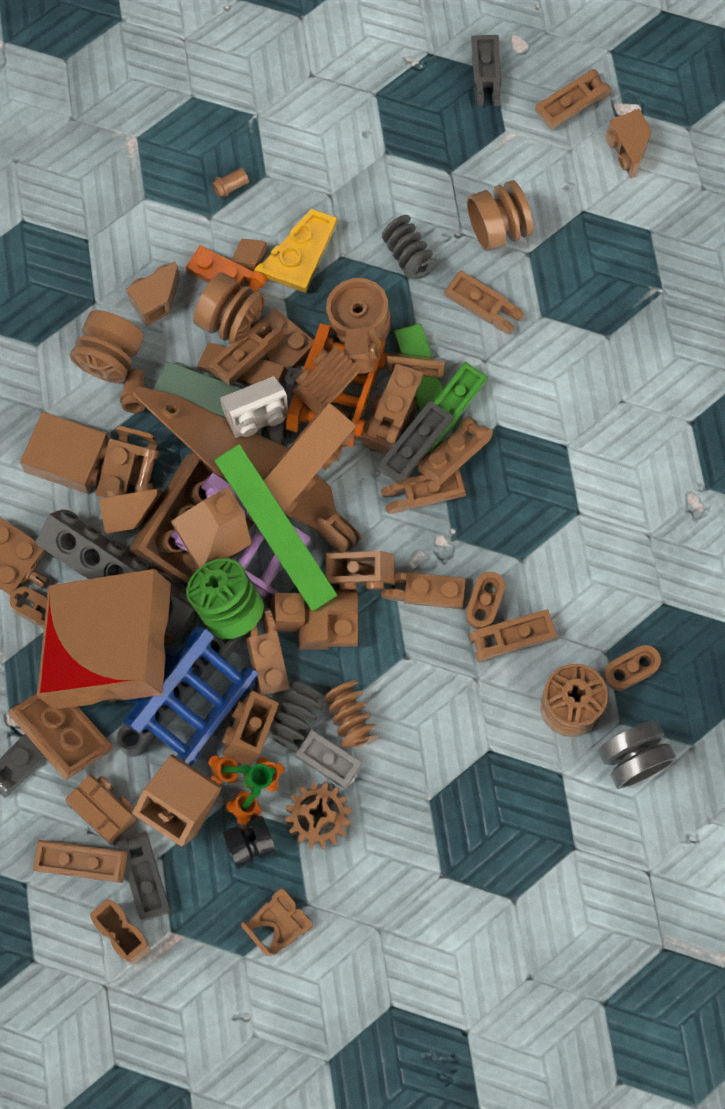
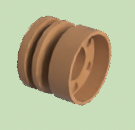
[466,180,534,251]
[193,272,266,344]
[69,310,144,383]
[540,664,608,737]

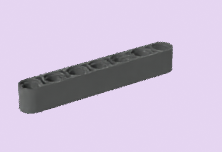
[116,618,262,757]

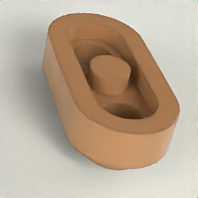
[466,572,505,629]
[604,645,661,691]

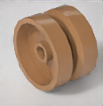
[326,278,391,344]

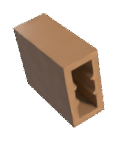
[20,411,109,494]

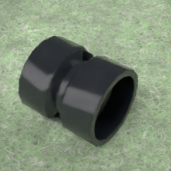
[222,816,277,869]

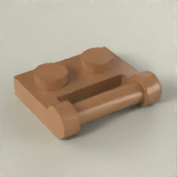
[96,439,160,498]

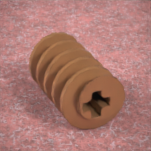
[324,680,379,748]

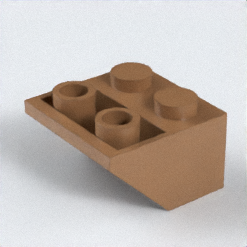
[132,754,222,847]

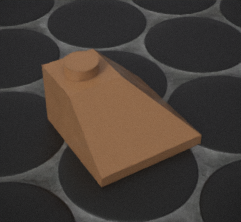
[171,486,252,569]

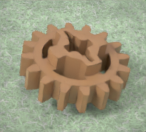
[285,782,351,850]

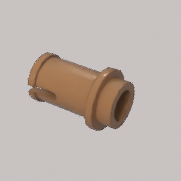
[212,167,249,198]

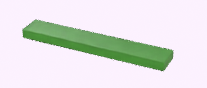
[214,444,337,611]

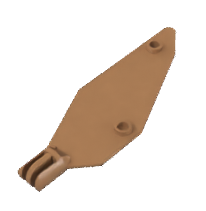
[133,386,362,553]

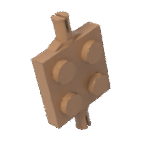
[0,517,50,596]

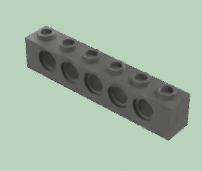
[35,509,199,638]

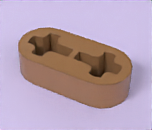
[10,587,47,629]

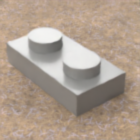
[295,730,362,790]

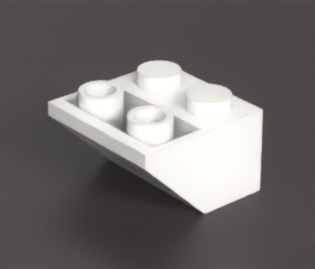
[220,376,288,438]

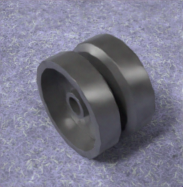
[598,720,677,789]

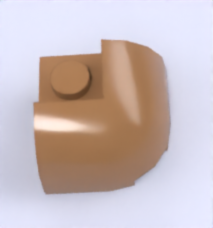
[299,590,358,650]

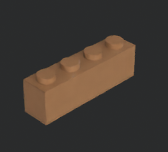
[263,402,357,515]

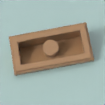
[387,352,446,378]

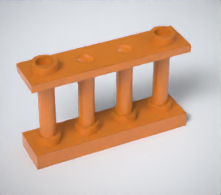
[286,323,389,447]

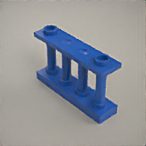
[123,627,259,766]

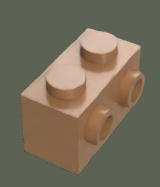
[326,551,394,590]
[222,691,279,766]

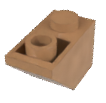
[606,109,652,178]
[126,261,180,327]
[99,484,163,534]

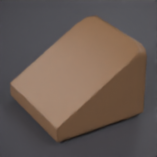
[231,239,267,271]

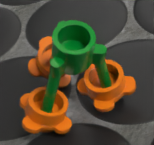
[208,755,285,826]

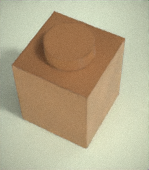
[267,593,305,632]

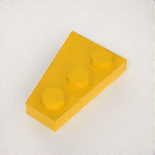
[254,209,337,293]

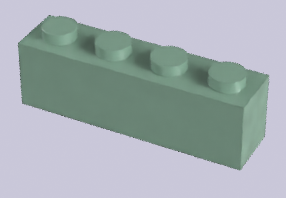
[154,361,267,436]

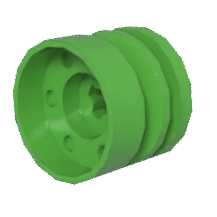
[186,558,264,639]

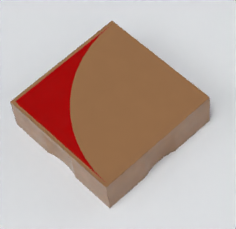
[37,569,171,709]

